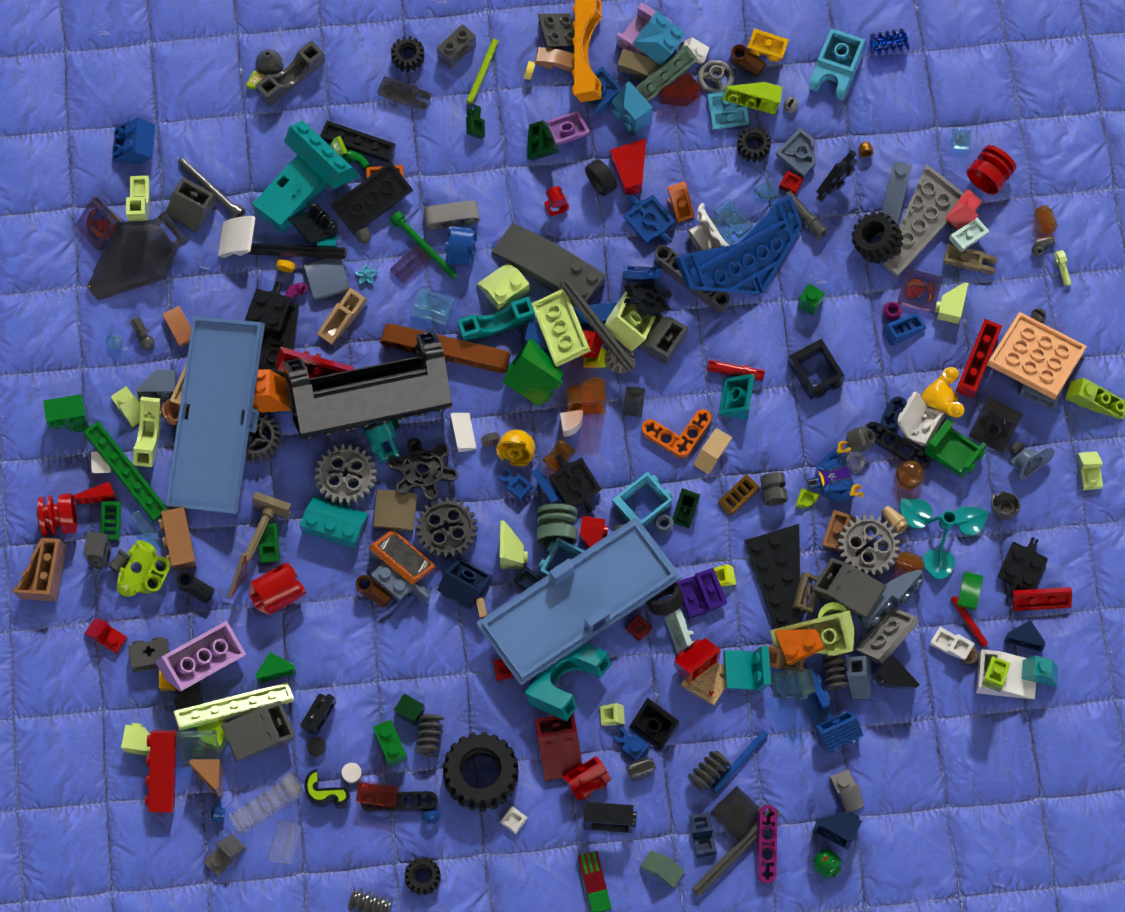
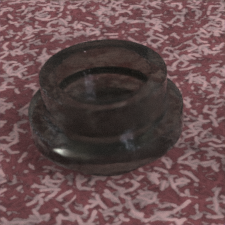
[307,737,327,757]

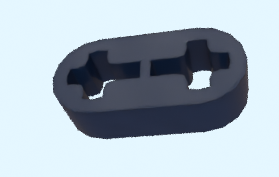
[880,396,907,431]

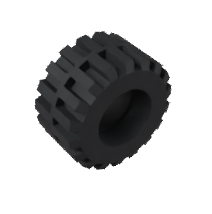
[851,212,903,264]

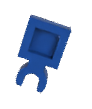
[498,467,533,501]
[613,727,649,762]

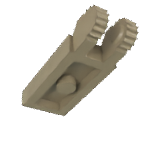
[943,244,998,275]

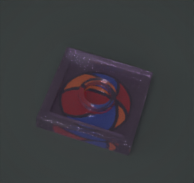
[75,197,120,250]
[897,268,943,313]

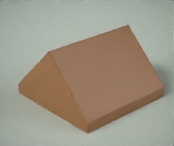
[189,759,224,799]

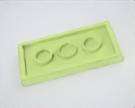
[531,289,591,367]

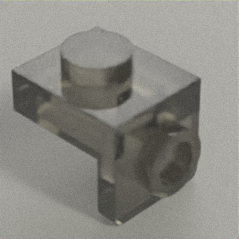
[623,386,645,417]

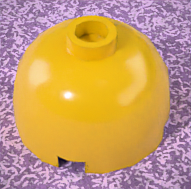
[496,430,536,467]

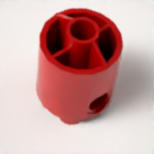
[249,562,306,616]

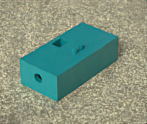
[252,155,328,234]

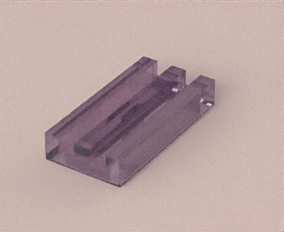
[390,244,430,283]

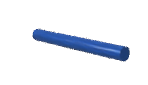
[711,730,768,793]

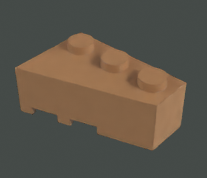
[12,538,67,602]

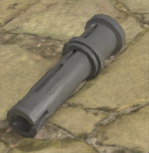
[783,191,829,240]

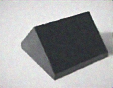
[629,698,680,751]

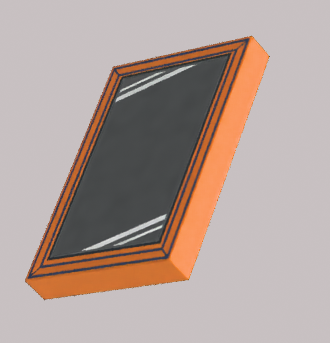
[369,529,436,585]

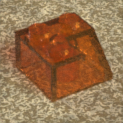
[566,377,606,415]

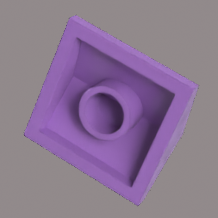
[545,111,591,146]

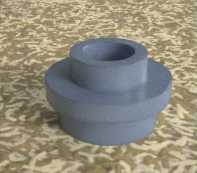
[654,514,674,533]

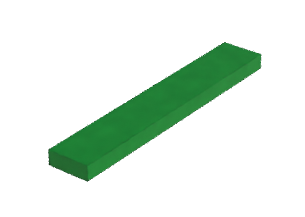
[83,421,169,523]

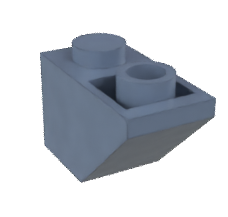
[136,370,177,400]
[847,656,873,700]

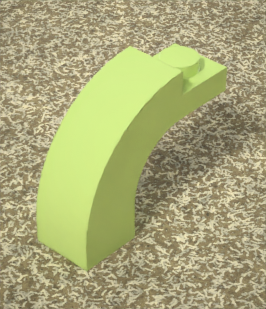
[126,176,150,221]
[133,397,162,467]

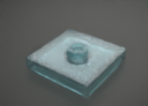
[176,730,222,767]

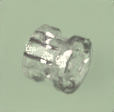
[846,451,865,474]

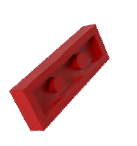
[1012,587,1072,611]

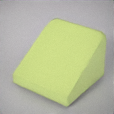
[600,703,625,726]

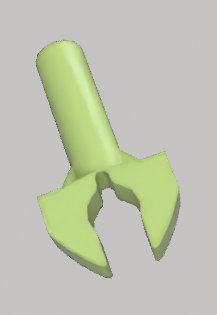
[1054,250,1071,286]

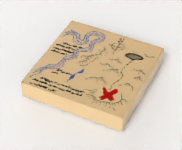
[681,662,726,706]

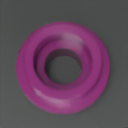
[883,302,902,320]

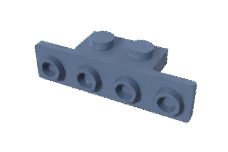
[369,550,430,605]

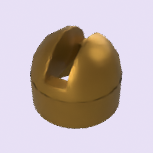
[858,142,874,157]

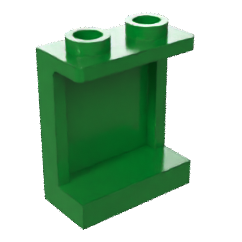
[924,418,986,478]

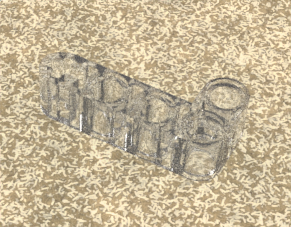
[228,772,304,835]

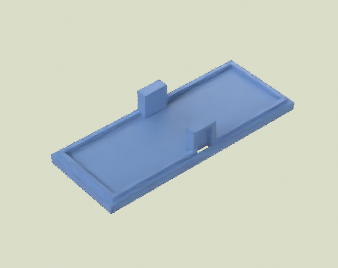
[165,316,265,514]
[476,517,682,686]

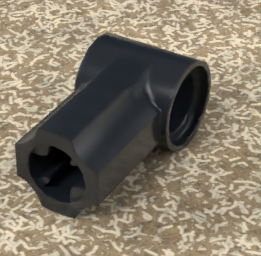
[177,571,215,604]

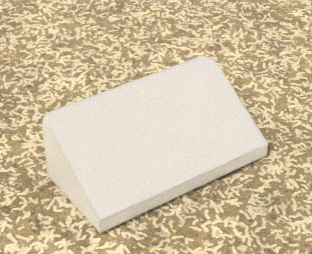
[450,413,477,453]

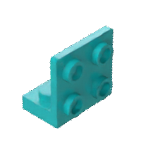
[723,646,771,691]

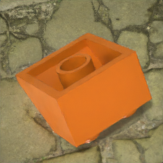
[253,369,290,413]

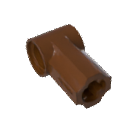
[730,44,766,78]
[356,575,393,608]

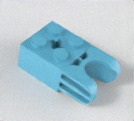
[809,28,866,101]

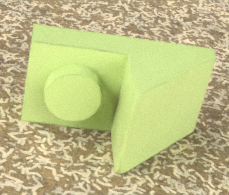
[110,386,140,428]
[1078,451,1103,490]

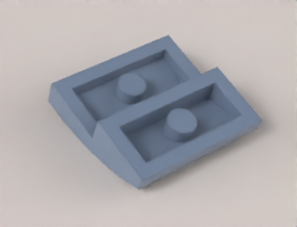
[304,258,350,301]

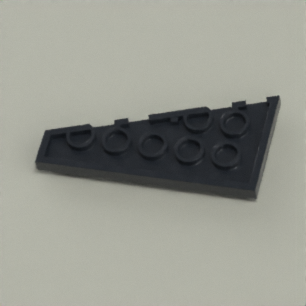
[744,524,801,629]

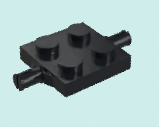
[816,150,858,202]
[624,278,672,319]
[244,281,293,337]
[548,454,602,513]
[997,537,1048,598]

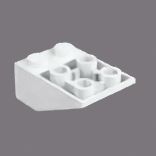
[976,649,1036,700]

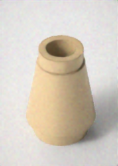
[881,506,908,534]

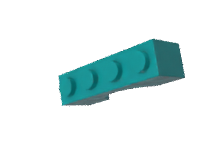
[457,296,535,342]

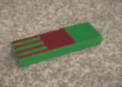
[578,851,612,912]

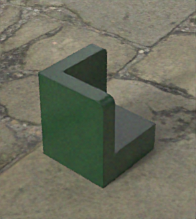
[394,694,425,726]

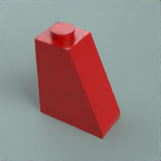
[610,139,646,196]

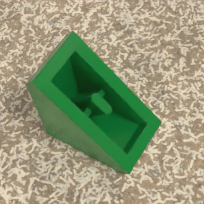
[256,652,296,684]

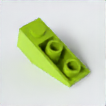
[722,82,783,115]
[1066,378,1125,420]

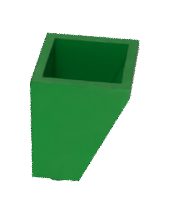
[502,338,564,407]

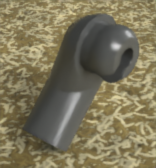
[1032,235,1055,256]

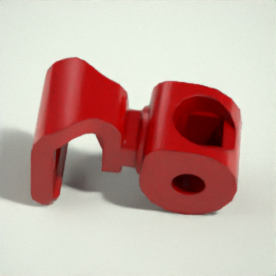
[544,186,569,217]

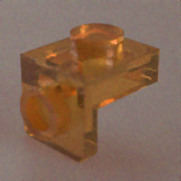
[542,439,576,472]

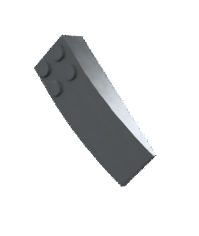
[491,223,606,306]

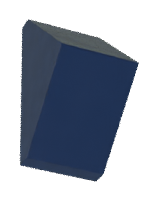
[1004,620,1046,652]

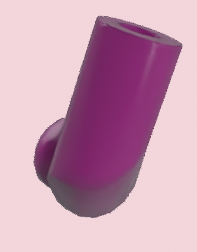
[284,283,308,300]

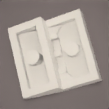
[218,216,255,258]

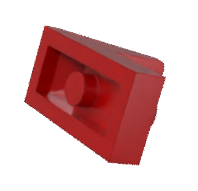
[84,618,128,654]

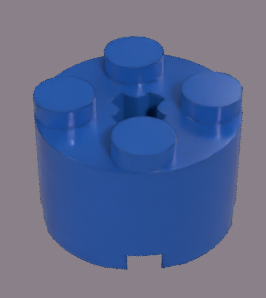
[445,226,477,266]

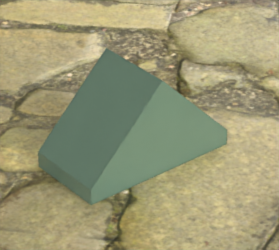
[640,850,685,888]

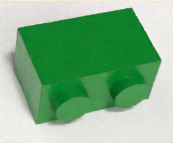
[373,719,408,768]

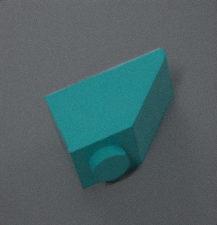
[1021,655,1059,687]

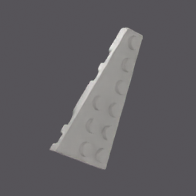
[883,164,963,278]

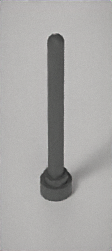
[178,158,246,218]

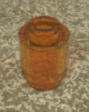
[1034,205,1058,235]
[894,551,925,572]

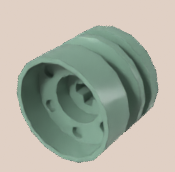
[537,504,577,547]

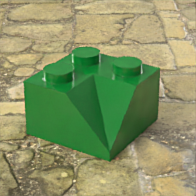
[43,394,90,432]

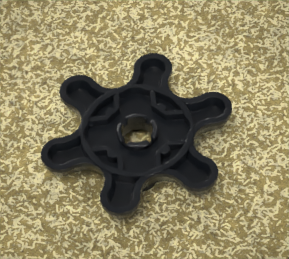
[387,438,458,501]

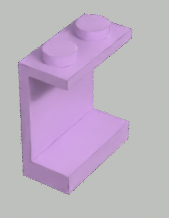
[617,3,672,58]

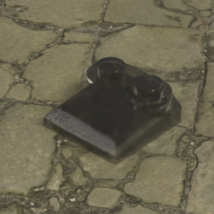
[709,786,766,841]

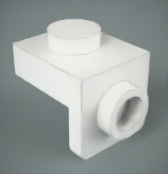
[678,37,709,65]

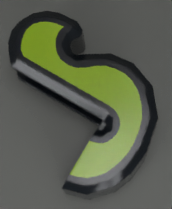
[304,769,351,809]

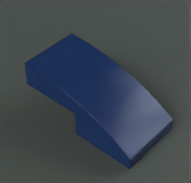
[689,812,717,858]

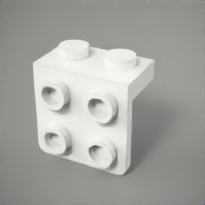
[897,392,945,447]

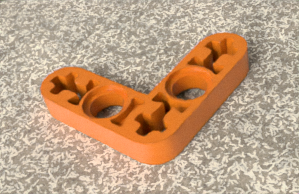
[641,409,711,458]

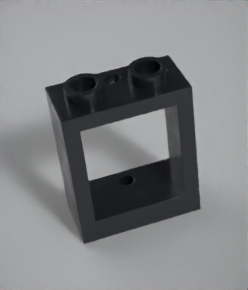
[788,338,845,400]
[584,801,637,833]

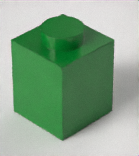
[797,283,825,316]

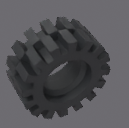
[391,36,425,72]
[737,126,771,163]
[404,857,441,895]

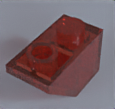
[659,73,702,106]

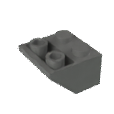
[165,177,217,233]
[638,316,688,365]

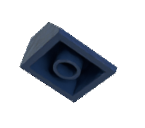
[437,557,493,609]
[812,812,862,850]

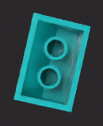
[300,496,369,550]

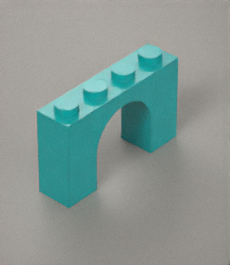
[525,643,612,721]

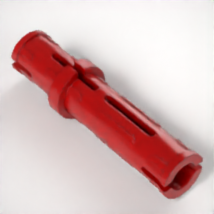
[707,359,765,382]

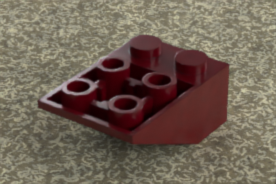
[535,712,582,782]

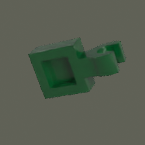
[466,105,485,139]

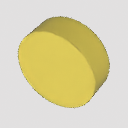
[524,61,535,80]

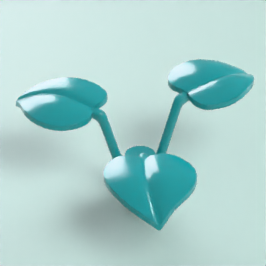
[900,498,989,580]

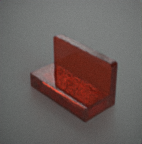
[356,780,400,808]

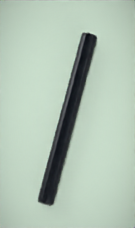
[246,243,347,259]

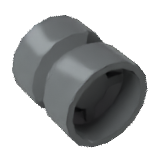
[760,472,788,506]

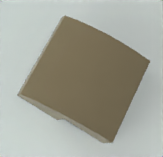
[372,490,417,532]

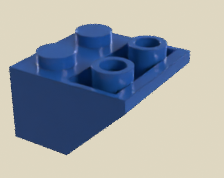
[112,118,155,164]

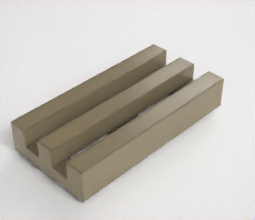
[793,572,819,615]

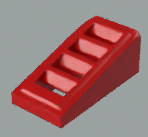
[73,482,117,505]

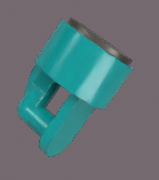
[364,420,402,462]

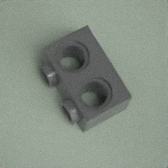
[83,532,112,569]

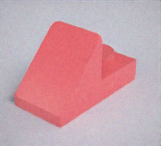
[945,190,982,230]

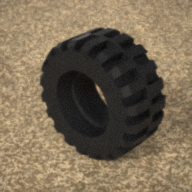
[443,732,519,812]

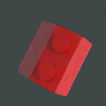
[674,638,721,684]

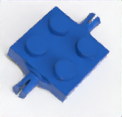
[623,193,676,245]

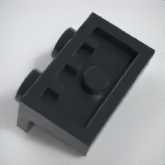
[300,693,336,736]

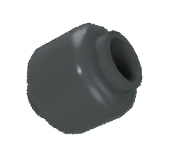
[846,426,875,453]

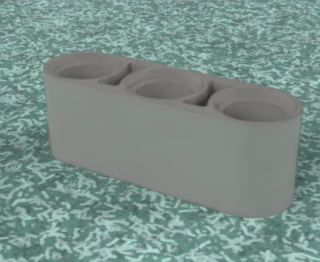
[424,201,480,230]

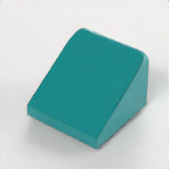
[317,235,338,247]

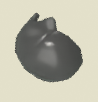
[991,491,1021,520]

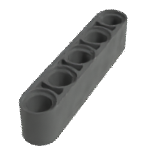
[654,245,730,313]

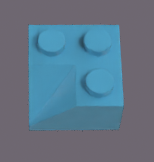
[632,11,686,66]
[611,81,653,136]

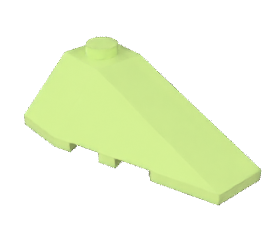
[770,610,854,656]

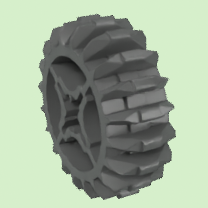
[245,413,282,464]

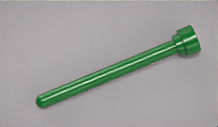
[389,211,457,279]

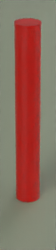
[950,596,989,648]

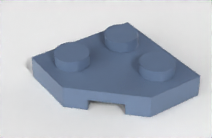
[775,128,816,178]

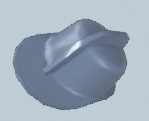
[1011,448,1055,481]

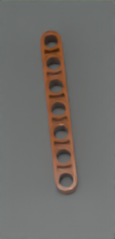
[380,323,511,373]

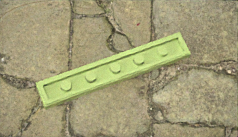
[174,682,294,731]

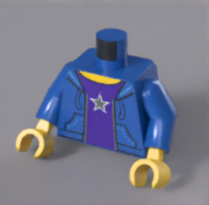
[807,441,864,502]

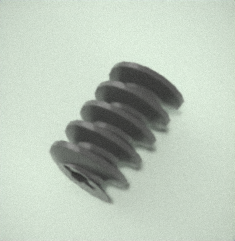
[823,653,849,691]
[414,714,445,757]
[687,750,731,793]
[348,887,393,912]

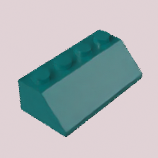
[284,120,360,189]

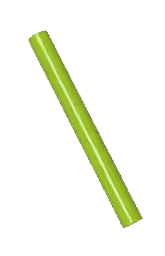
[466,39,499,105]

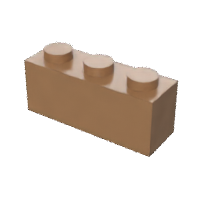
[159,507,197,571]

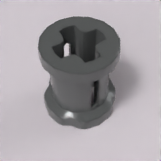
[107,549,130,574]

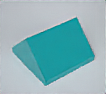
[718,374,755,420]

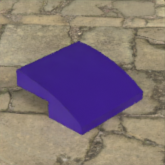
[677,568,727,619]

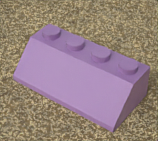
[155,621,246,692]

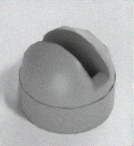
[784,97,799,113]

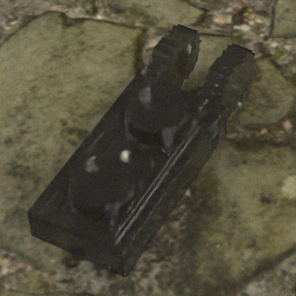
[377,76,432,110]

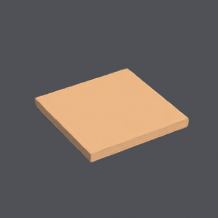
[987,312,1087,400]

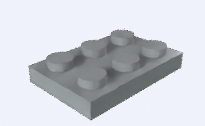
[855,607,920,664]

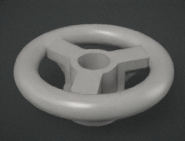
[698,60,734,93]

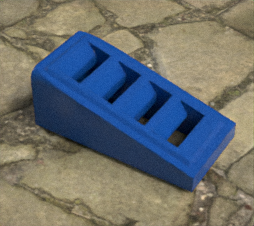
[882,313,927,346]

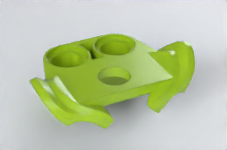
[117,540,170,597]

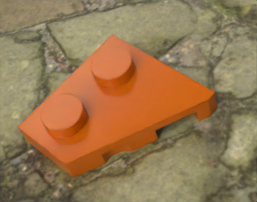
[775,629,825,666]

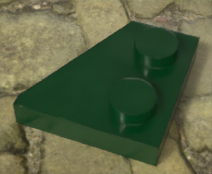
[527,120,559,161]

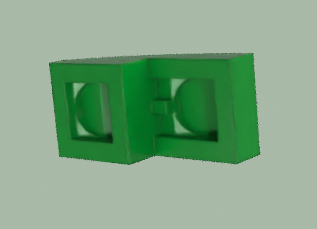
[259,523,280,563]
[957,571,983,611]

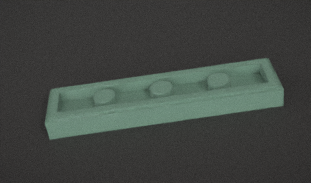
[635,45,698,102]

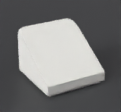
[91,451,112,473]

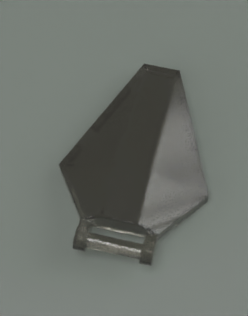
[87,211,190,300]

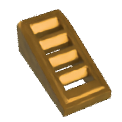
[718,474,760,516]

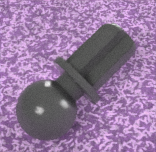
[130,317,155,350]

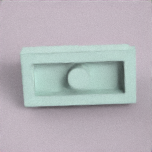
[949,218,989,252]
[665,609,695,654]

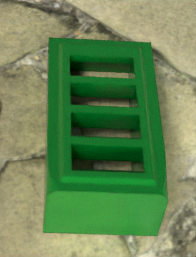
[100,501,122,541]

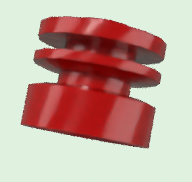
[966,145,1017,195]
[37,493,77,537]

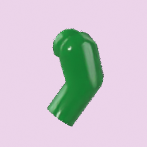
[343,150,371,171]

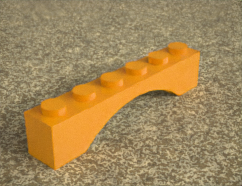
[572,0,602,103]

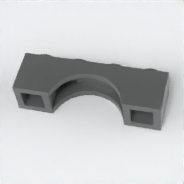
[255,40,325,107]

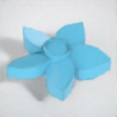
[355,264,378,285]

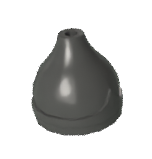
[255,49,283,75]

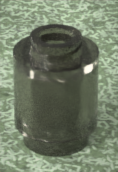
[626,756,656,781]

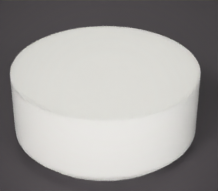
[342,763,362,784]

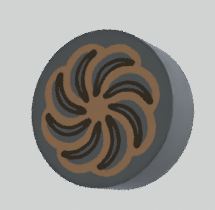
[481,432,500,447]
[959,646,979,666]

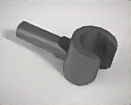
[1009,442,1025,455]

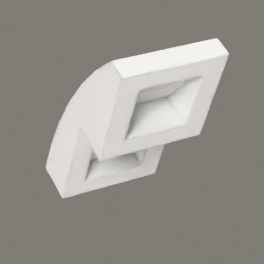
[930,627,975,660]

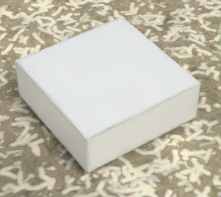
[500,806,528,834]

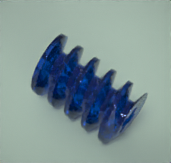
[869,28,910,57]

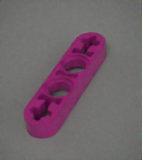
[756,805,777,883]

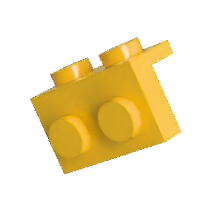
[747,28,789,63]

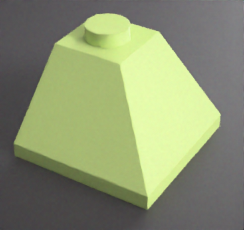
[500,520,528,569]

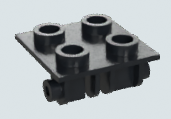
[288,203,339,243]

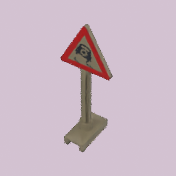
[227,491,291,598]

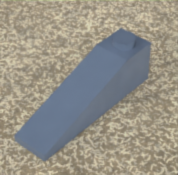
[876,161,912,238]

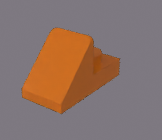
[667,181,695,223]

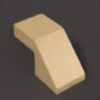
[693,428,732,475]

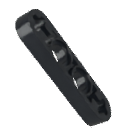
[866,422,931,470]
[360,791,438,813]

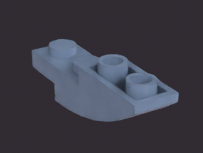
[862,569,924,631]

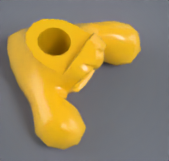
[921,367,965,418]

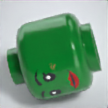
[812,849,842,879]

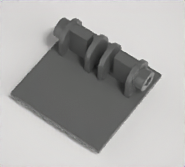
[538,13,575,49]

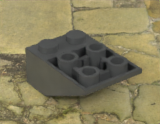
[812,558,886,618]
[221,701,296,762]

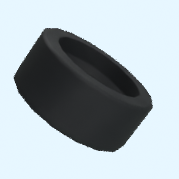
[585,159,617,196]
[646,582,684,616]

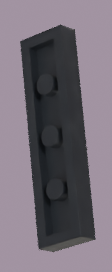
[320,120,396,162]

